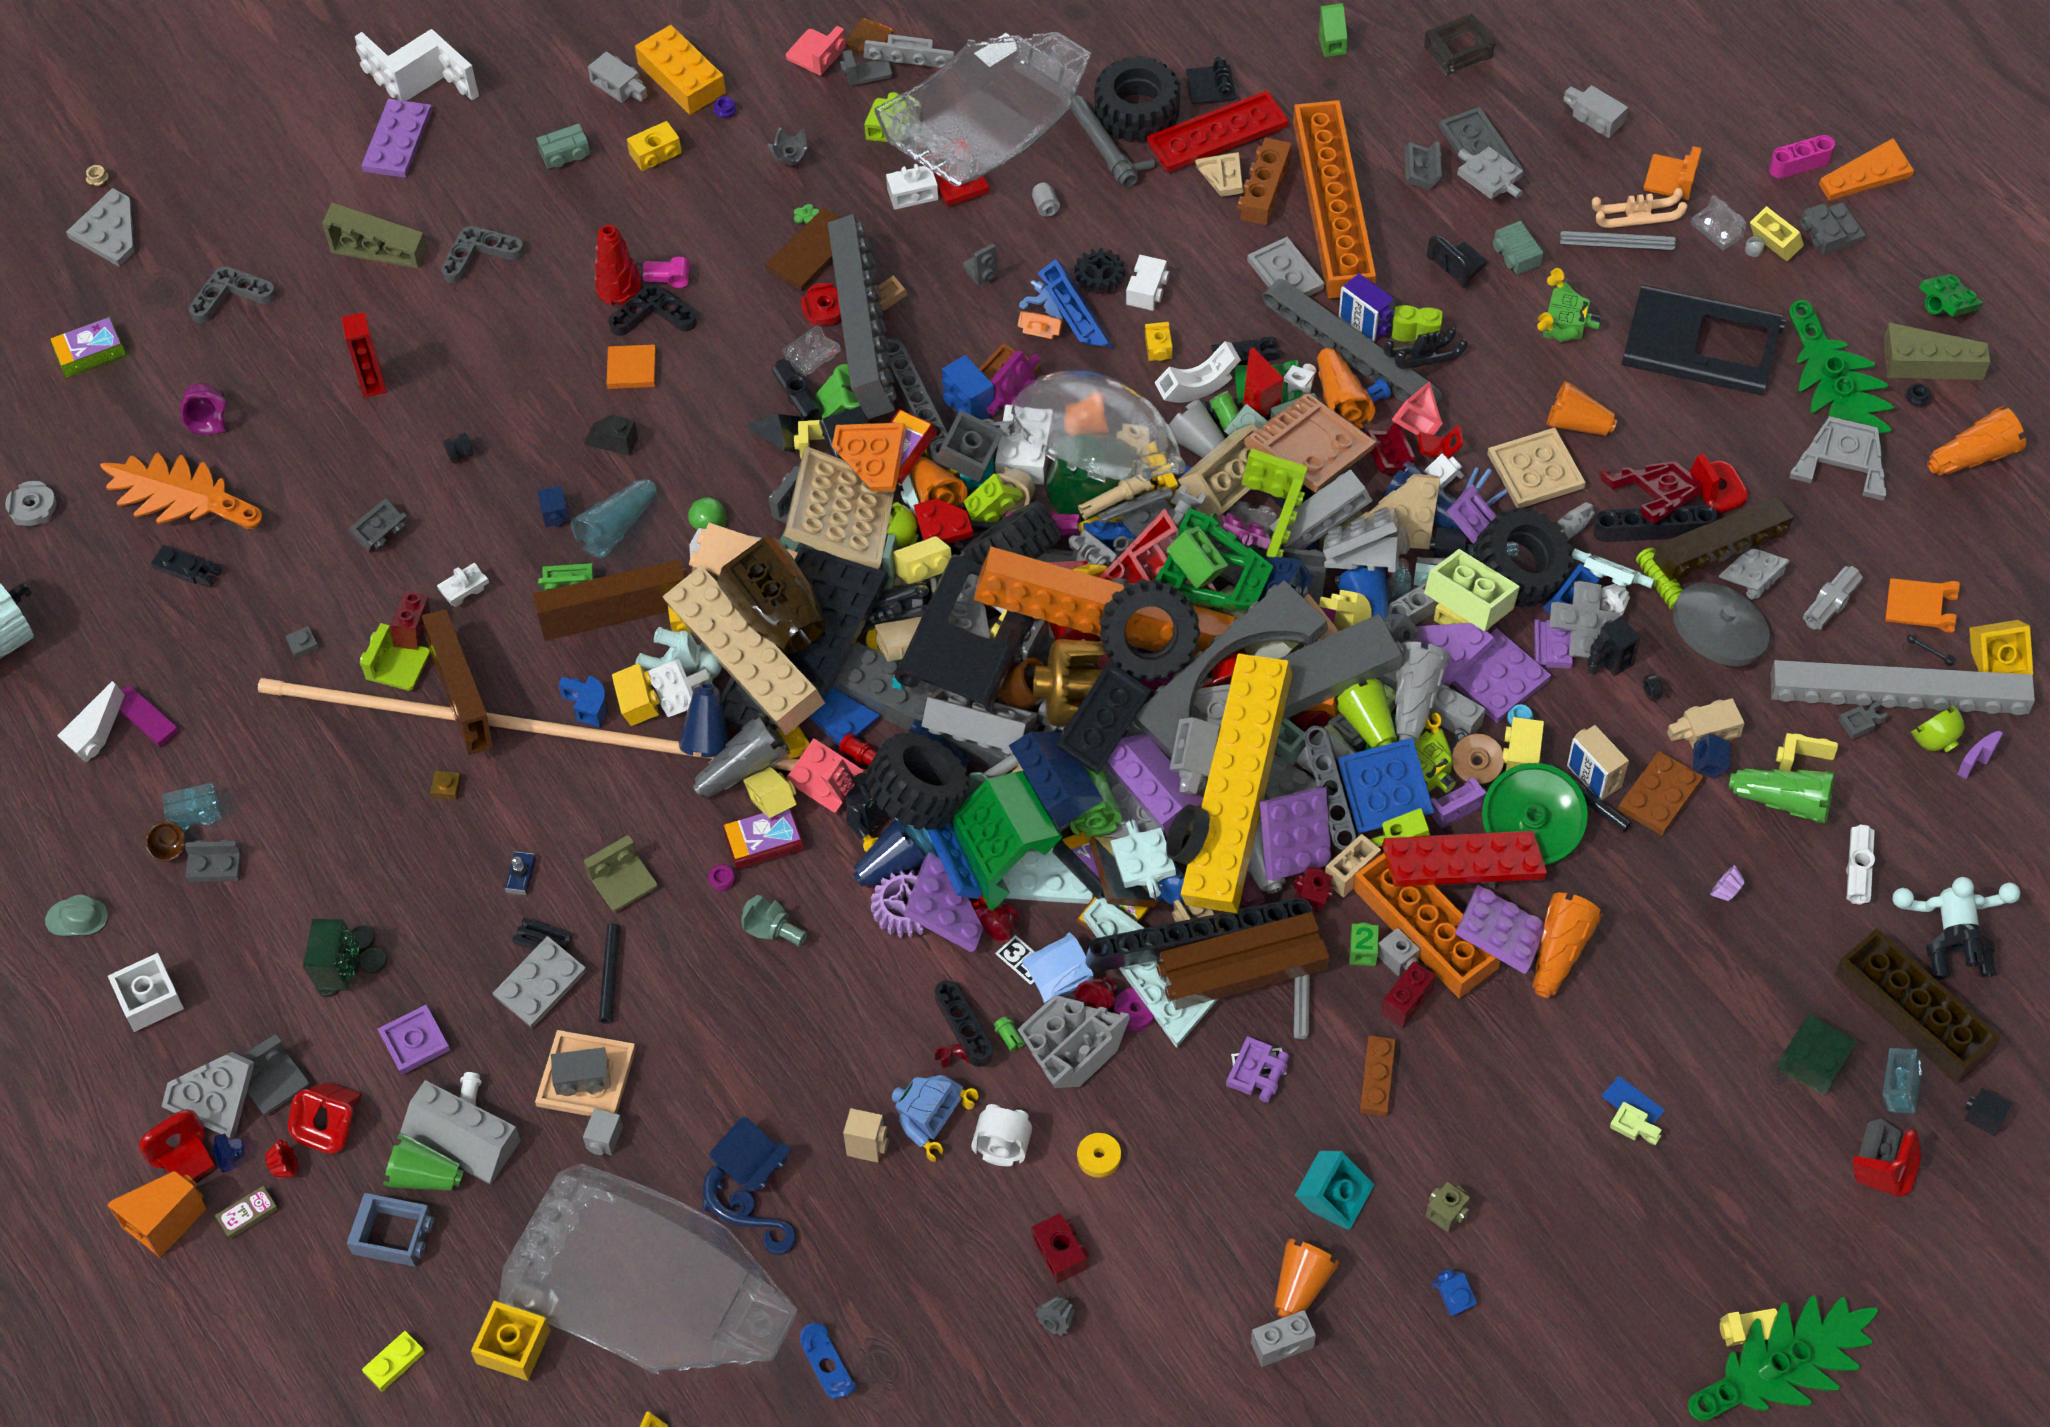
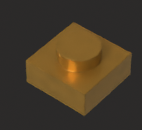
[430,771,461,800]

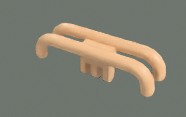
[1592,188,1687,228]

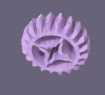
[871,870,930,938]

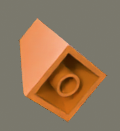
[107,1171,207,1258]

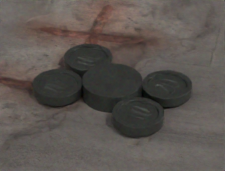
[303,925,387,997]

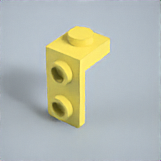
[794,420,825,458]
[1776,733,1838,771]
[1720,1308,1777,1347]

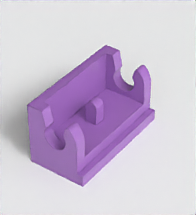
[1430,777,1487,829]

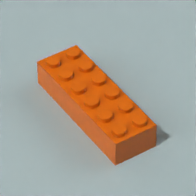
[1353,853,1500,998]

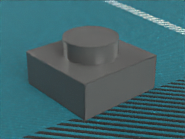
[285,626,319,660]

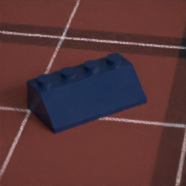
[1009,731,1104,828]

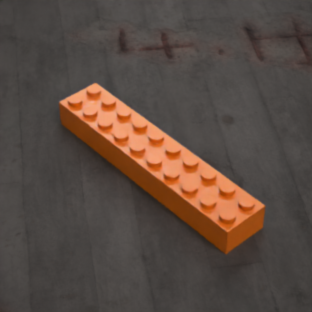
[1293,100,1376,299]
[973,546,1235,663]

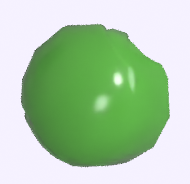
[688,497,728,530]

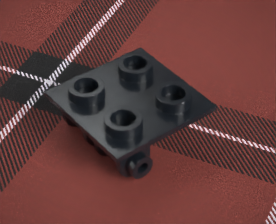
[1186,56,1237,104]

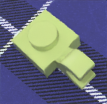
[1610,1102,1662,1145]

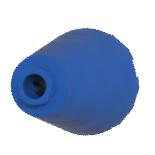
[1337,565,1388,620]

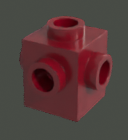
[1293,867,1334,912]

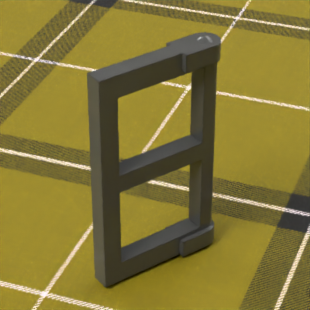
[1096,486,1173,524]

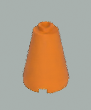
[1546,381,1617,436]
[910,457,967,506]
[1274,1239,1339,1318]

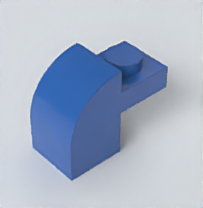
[558,675,608,728]

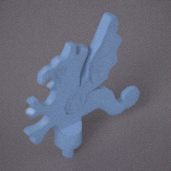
[1019,280,1063,319]

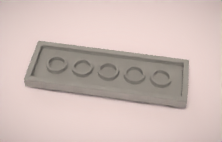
[928,573,990,640]

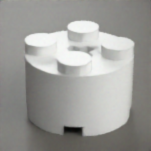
[971,1104,1032,1166]

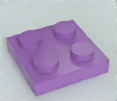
[378,1005,450,1075]

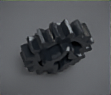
[1074,248,1125,294]

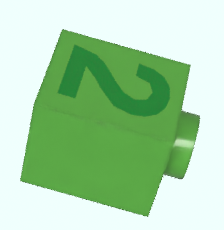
[1349,922,1379,966]

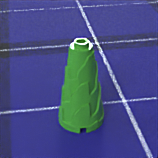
[1069,767,1122,837]
[1729,769,1835,824]

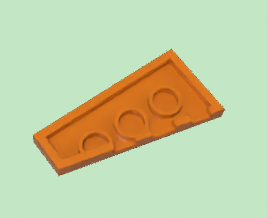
[1819,138,1914,201]

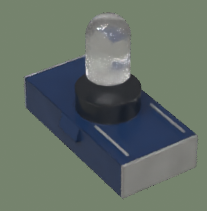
[505,851,536,895]

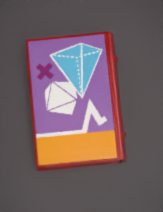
[890,409,938,484]

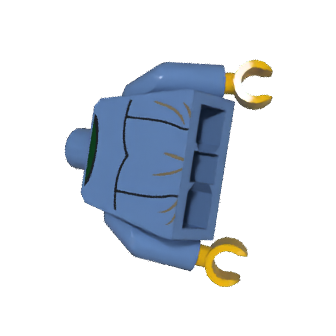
[892,1075,978,1162]

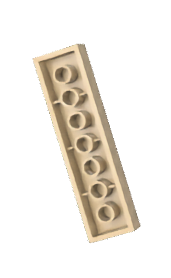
[663,565,825,736]

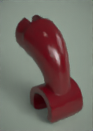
[935,1044,977,1068]

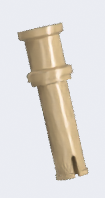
[1078,470,1152,520]

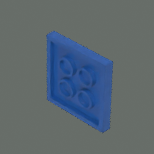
[1337,738,1434,834]

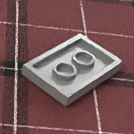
[1247,237,1325,297]
[492,936,587,1029]

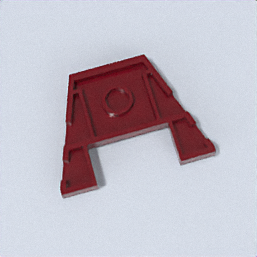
[1601,461,1703,524]

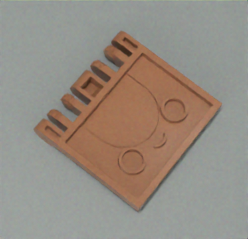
[1244,393,1376,493]

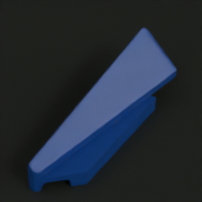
[1038,259,1114,349]

